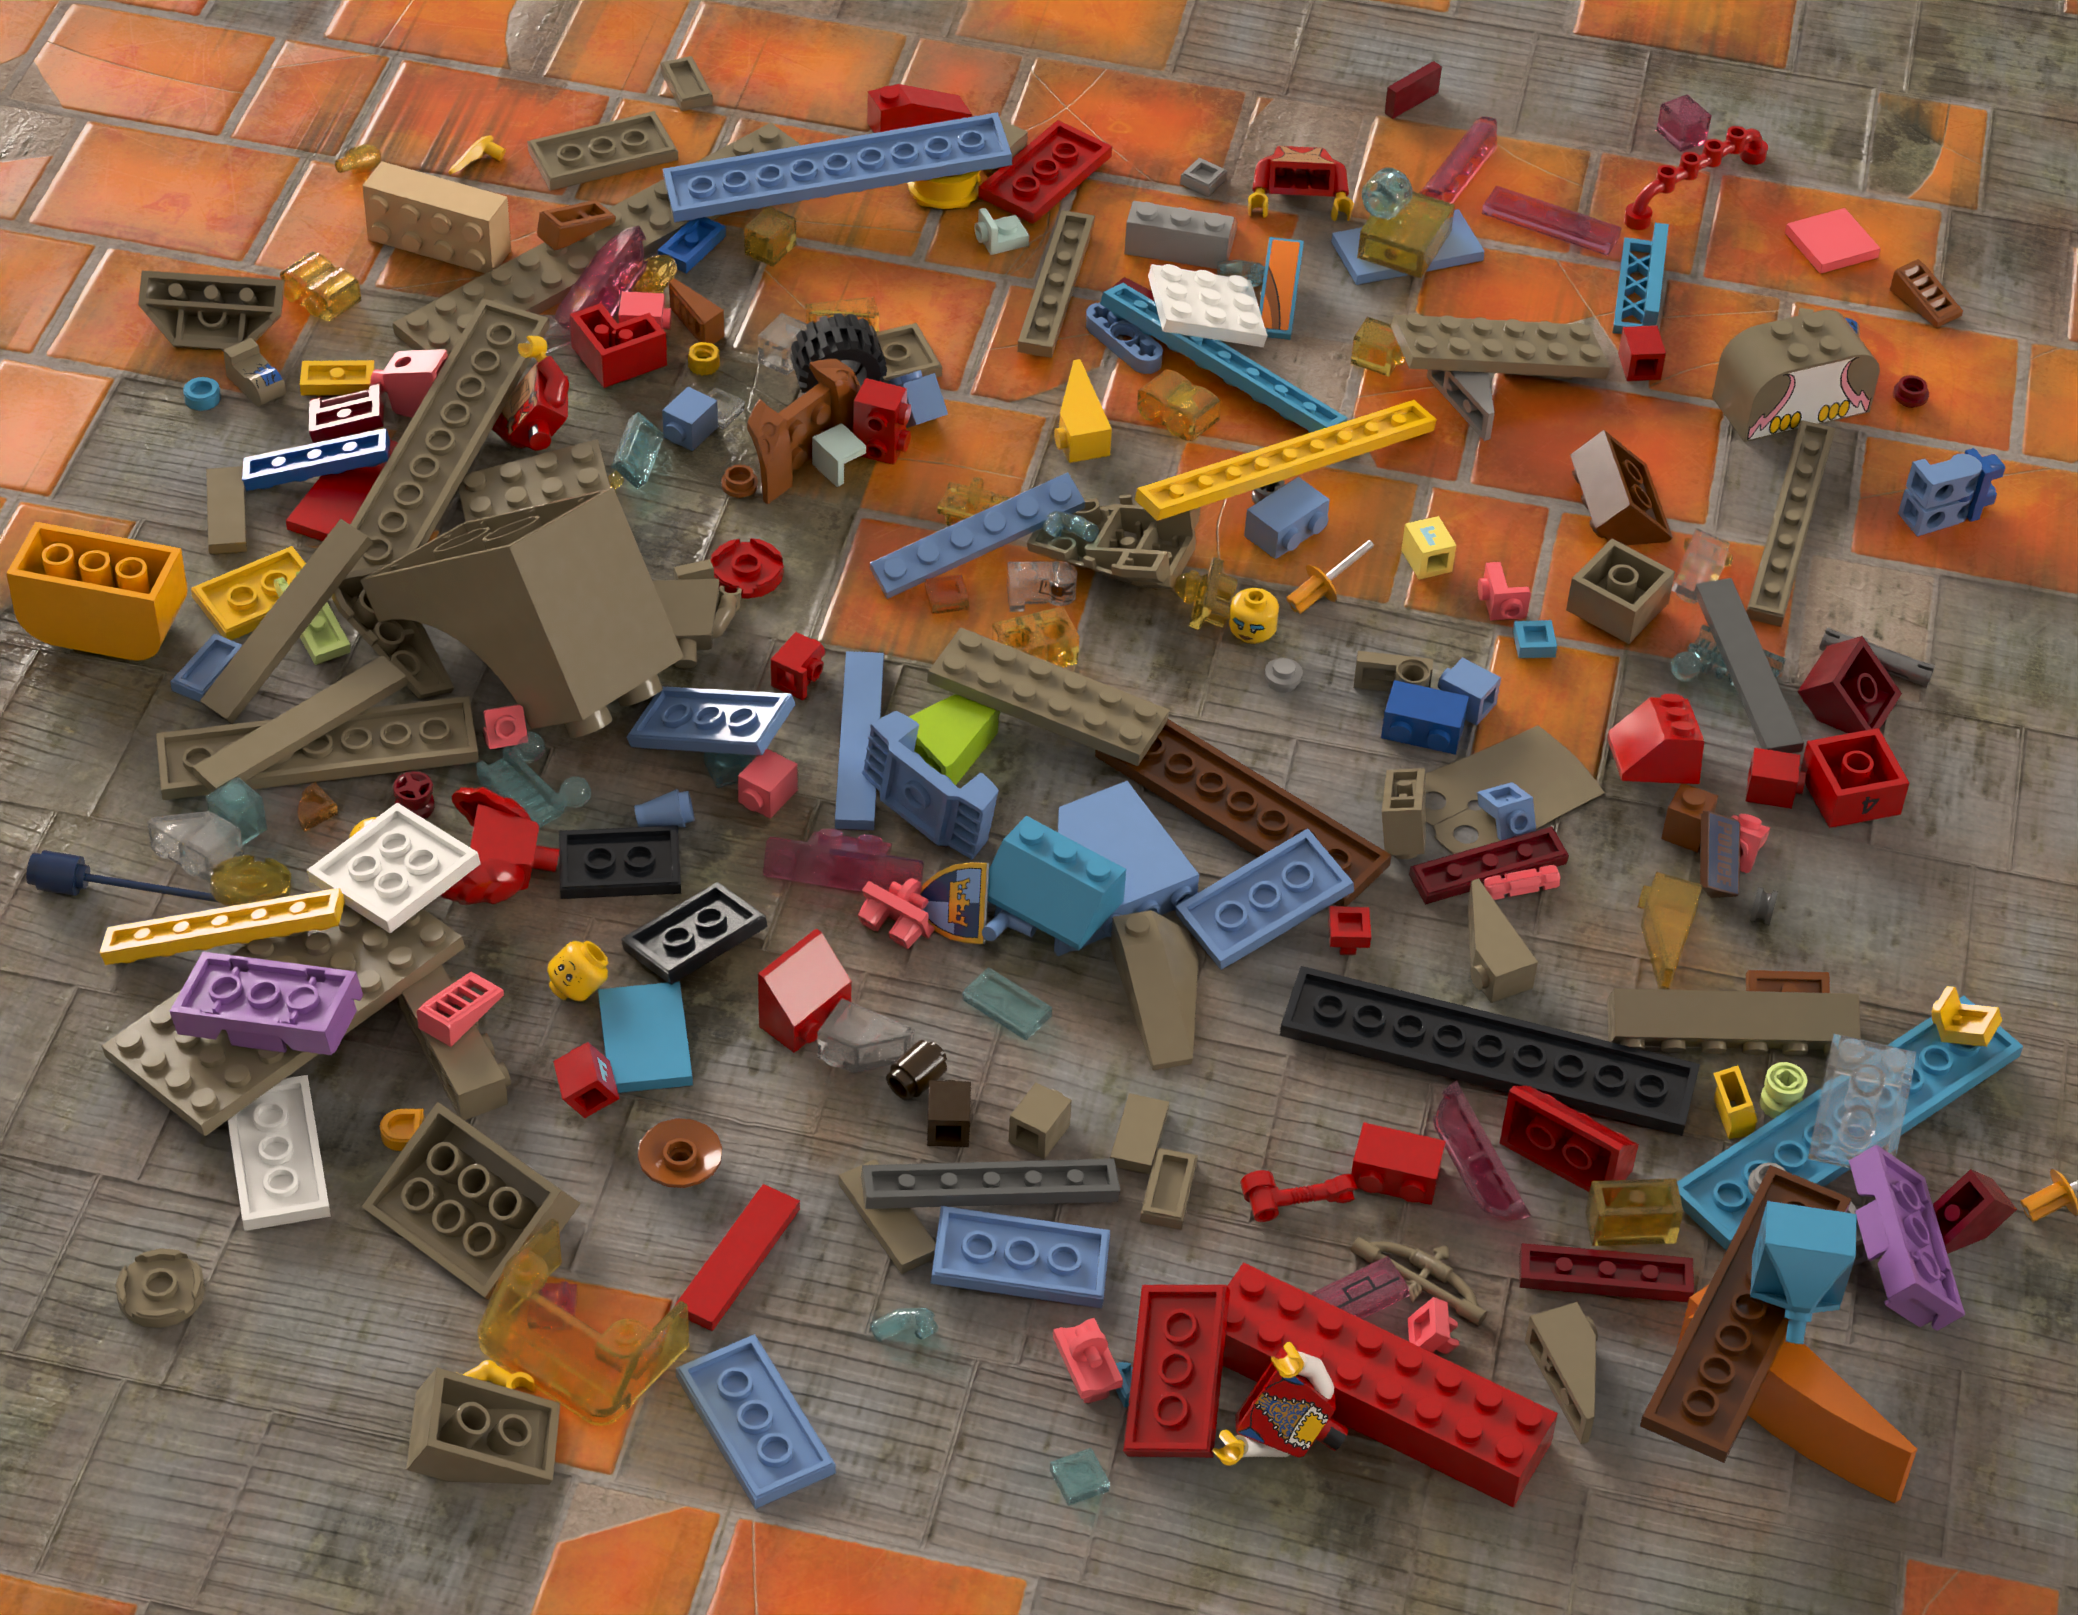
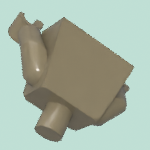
[653,579,742,669]

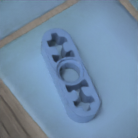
[1086,302,1163,374]

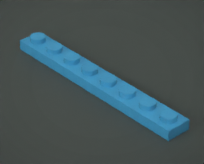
[1100,283,1348,433]

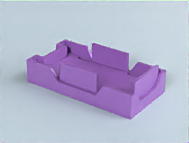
[170,952,363,1055]
[1849,1145,1965,1331]

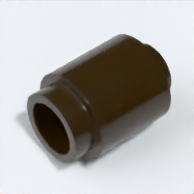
[886,1040,947,1100]

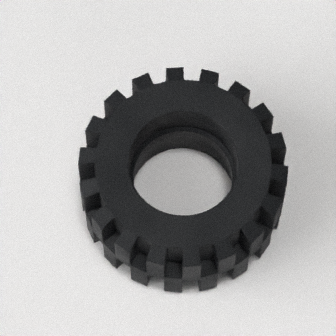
[790,313,887,394]

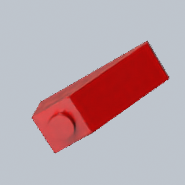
[867,84,972,133]

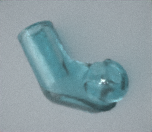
[1217,260,1265,287]
[870,1308,938,1342]

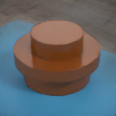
[721,464,758,498]

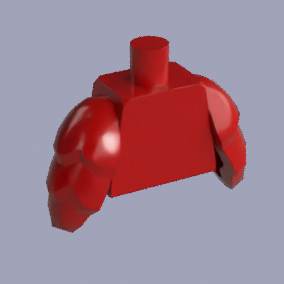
[440,787,560,905]

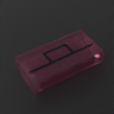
[1312,1256,1410,1319]

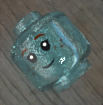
[1361,168,1413,219]

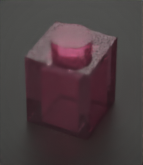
[1656,94,1712,152]

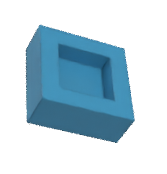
[1513,620,1557,658]

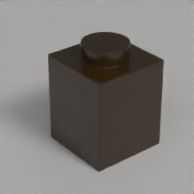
[927,1080,971,1147]

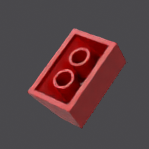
[1607,694,1704,784]
[1499,1086,1639,1202]

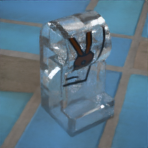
[1007,561,1077,612]

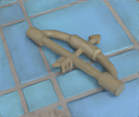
[1351,1237,1487,1326]

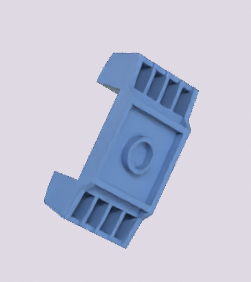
[862,711,999,860]

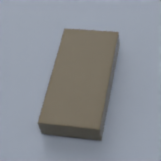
[660,56,713,111]
[1110,1093,1170,1174]
[1140,1148,1198,1230]

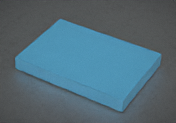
[598,981,693,1093]

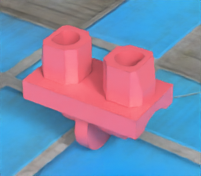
[858,878,935,949]
[1053,1318,1123,1404]

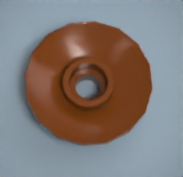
[638,1118,723,1188]

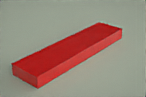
[675,1184,800,1331]

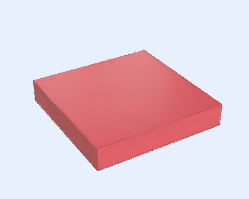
[1785,208,1880,274]

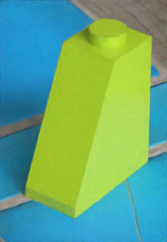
[909,694,1000,785]

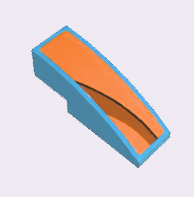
[1259,237,1304,340]

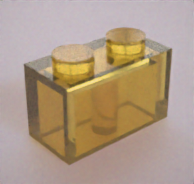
[1585,1178,1684,1246]

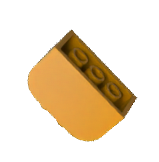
[6,522,188,660]

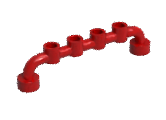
[1624,126,1768,230]

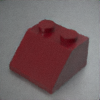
[1797,636,1902,733]

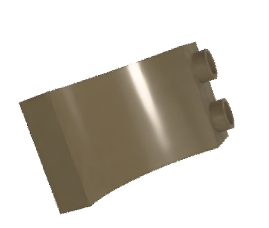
[360,487,684,738]

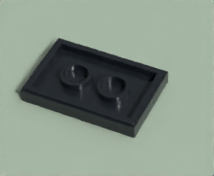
[559,825,681,899]
[621,882,768,985]

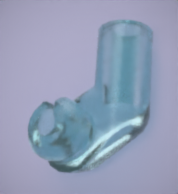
[1043,511,1099,542]

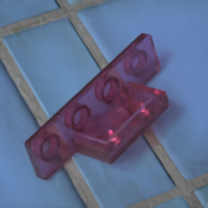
[763,828,924,892]

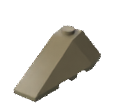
[331,564,454,699]
[1110,910,1199,1071]

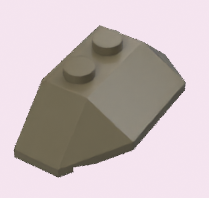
[138,270,285,351]

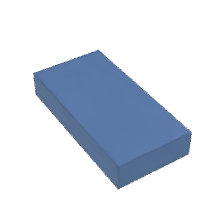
[170,634,242,703]

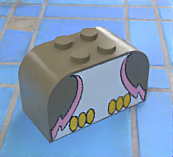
[1712,310,1880,442]

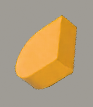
[380,1109,425,1151]

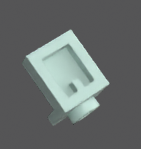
[974,208,1029,255]

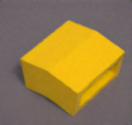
[1713,1065,1757,1139]

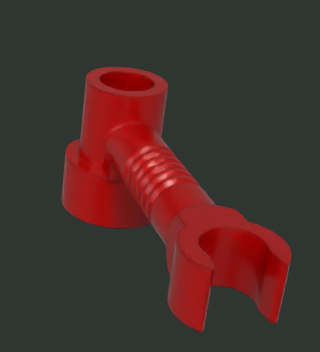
[1240,1170,1357,1222]

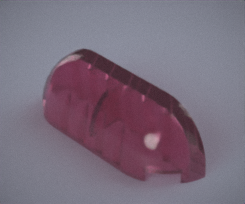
[555,225,648,331]
[1433,1081,1531,1221]

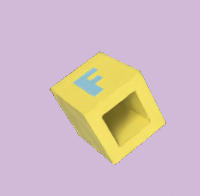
[1401,516,1456,580]

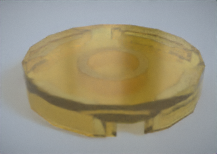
[210,855,291,907]

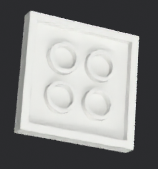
[1148,264,1267,347]
[307,803,481,933]

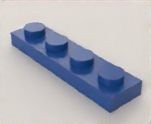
[242,428,390,491]

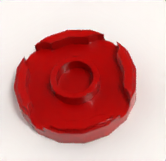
[710,538,784,599]

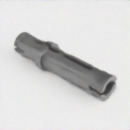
[1819,627,1935,688]

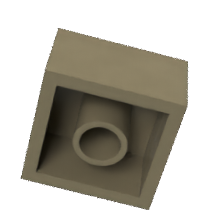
[1566,539,1675,644]

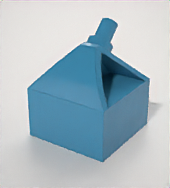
[1750,1201,1857,1344]

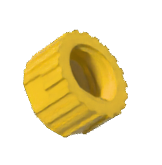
[688,342,720,376]

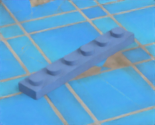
[870,472,1085,599]

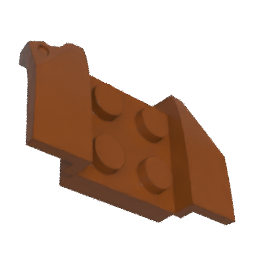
[747,359,861,504]

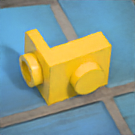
[1931,986,2002,1047]

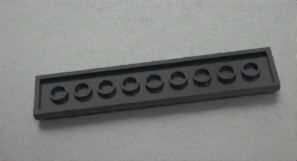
[1280,966,1700,1136]

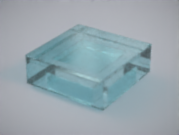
[1050,1448,1110,1506]

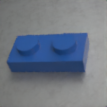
[657,217,726,273]

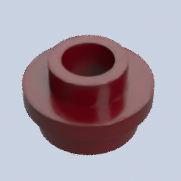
[1893,375,1929,408]

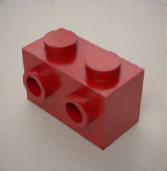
[853,378,911,465]

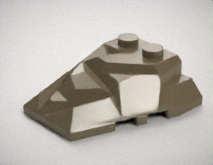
[1027,494,1201,590]

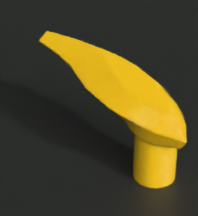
[448,135,506,175]

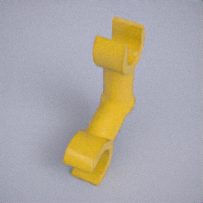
[458,1360,535,1392]

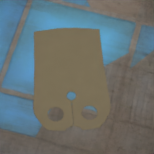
[1425,725,1605,854]

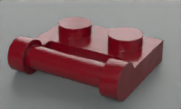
[309,382,386,443]

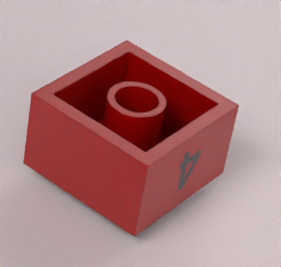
[1800,728,1910,828]

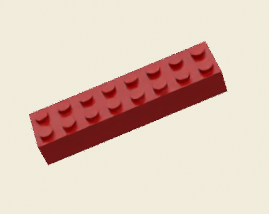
[1223,1262,1558,1507]

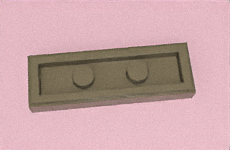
[206,466,247,554]
[839,1159,936,1274]

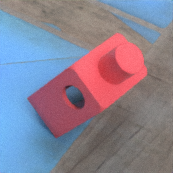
[370,349,448,418]

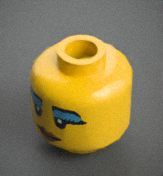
[1229,588,1279,644]

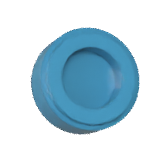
[183,377,221,411]

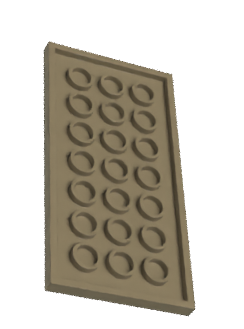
[101,890,465,1136]

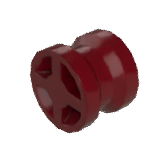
[393,771,435,819]

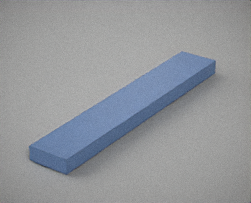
[835,651,884,830]

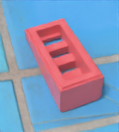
[417,971,504,1047]

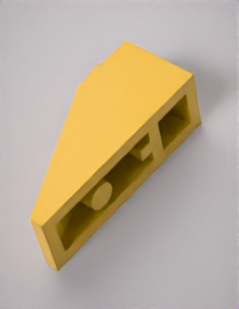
[1054,359,1112,463]

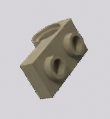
[1353,651,1434,692]

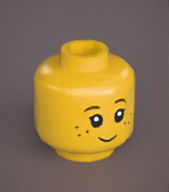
[547,941,608,1002]

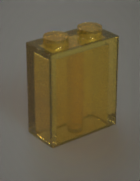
[1357,185,1455,278]

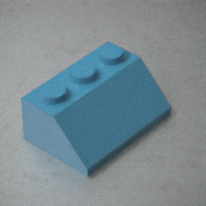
[987,816,1126,950]

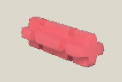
[1484,865,1561,900]

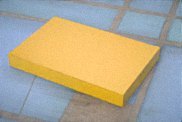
[191,546,306,640]

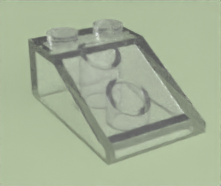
[1808,1034,1916,1169]

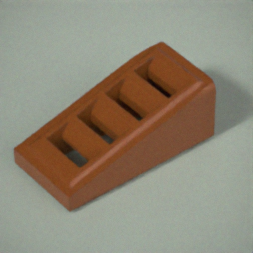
[537,200,616,250]
[1890,259,1963,328]
[669,278,725,344]

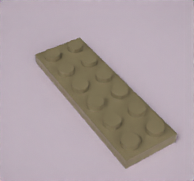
[1390,314,1610,379]
[927,627,1170,766]

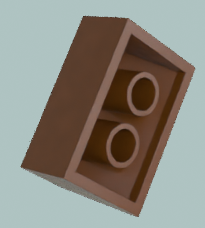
[1570,430,1673,545]

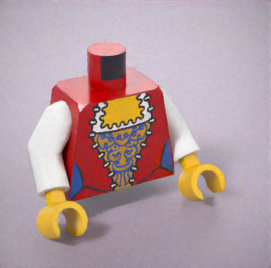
[1212,1342,1348,1466]

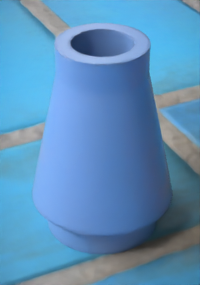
[634,789,695,827]

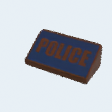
[1700,811,1740,898]

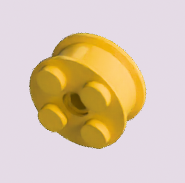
[907,170,982,209]

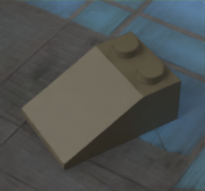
[406,1367,560,1485]

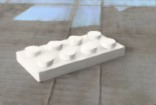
[228,1075,331,1231]

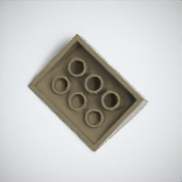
[362,1102,581,1299]

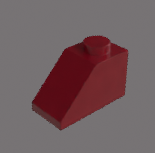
[1933,1169,2017,1254]

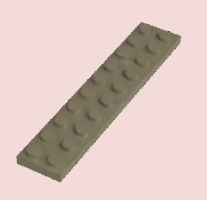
[350,298,550,571]

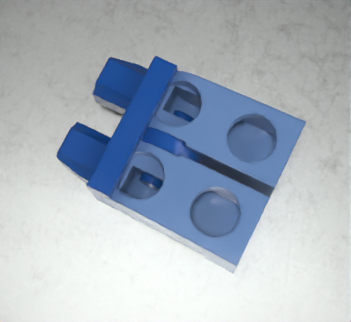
[1898,448,2005,537]

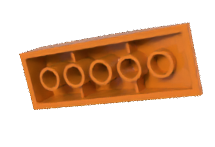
[1676,1285,1917,1504]

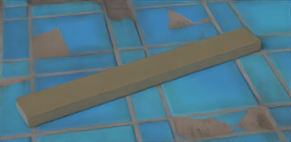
[1747,420,1836,627]

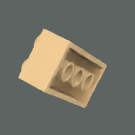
[362,161,511,273]

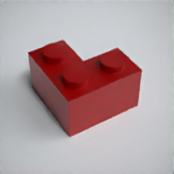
[570,303,667,388]

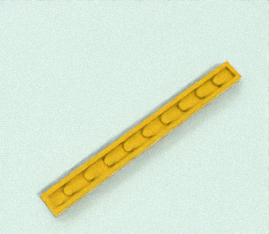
[1135,400,1437,521]

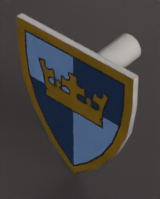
[920,862,996,944]

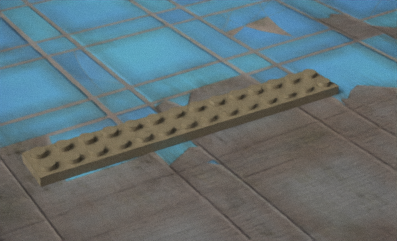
[393,123,801,356]

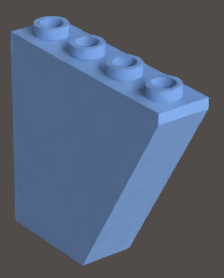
[1054,781,1199,956]

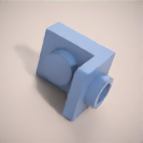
[1477,782,1536,840]

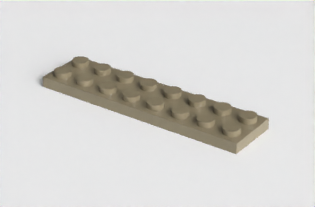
[156,696,479,800]

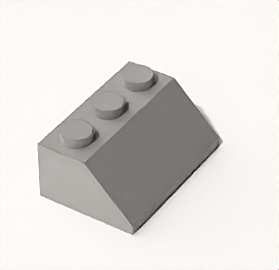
[1124,201,1238,270]

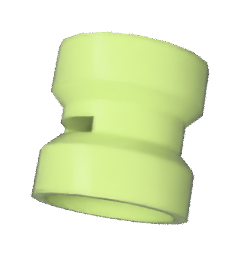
[1759,1062,1808,1118]

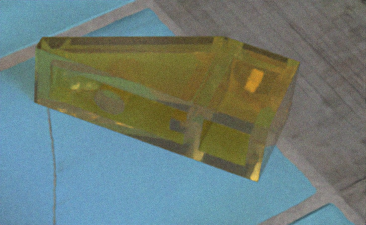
[1637,872,1703,989]

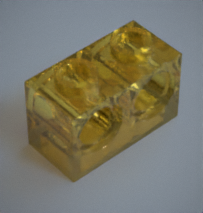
[992,606,1080,667]

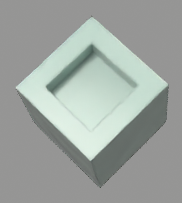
[812,423,866,487]

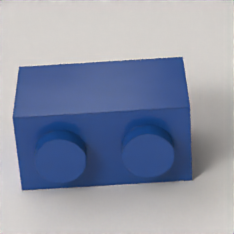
[1381,680,1469,755]

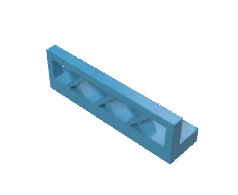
[1612,222,1669,334]

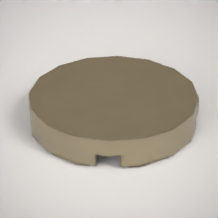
[115,1248,205,1328]

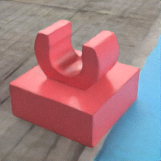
[1408,1297,1459,1354]

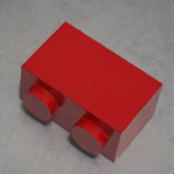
[1351,1122,1446,1205]

